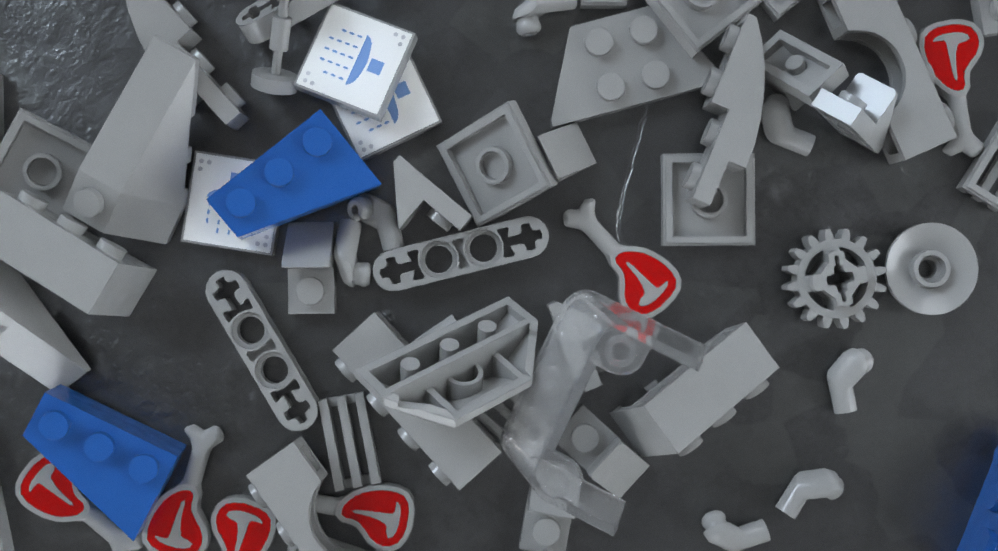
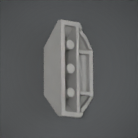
[355,297,538,428]

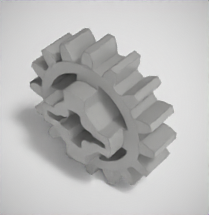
[781,229,887,329]

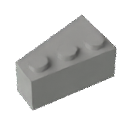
[0,189,157,317]
[609,322,780,457]

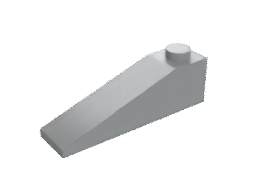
[62,35,200,244]

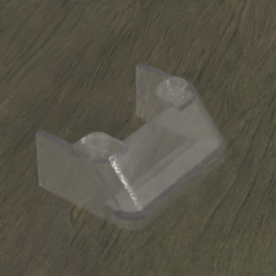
[500,289,705,537]

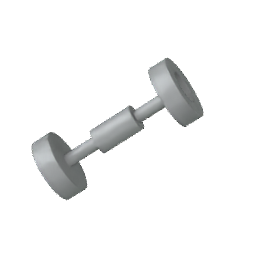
[250,0,297,95]

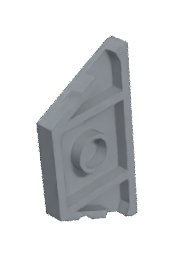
[550,6,716,129]

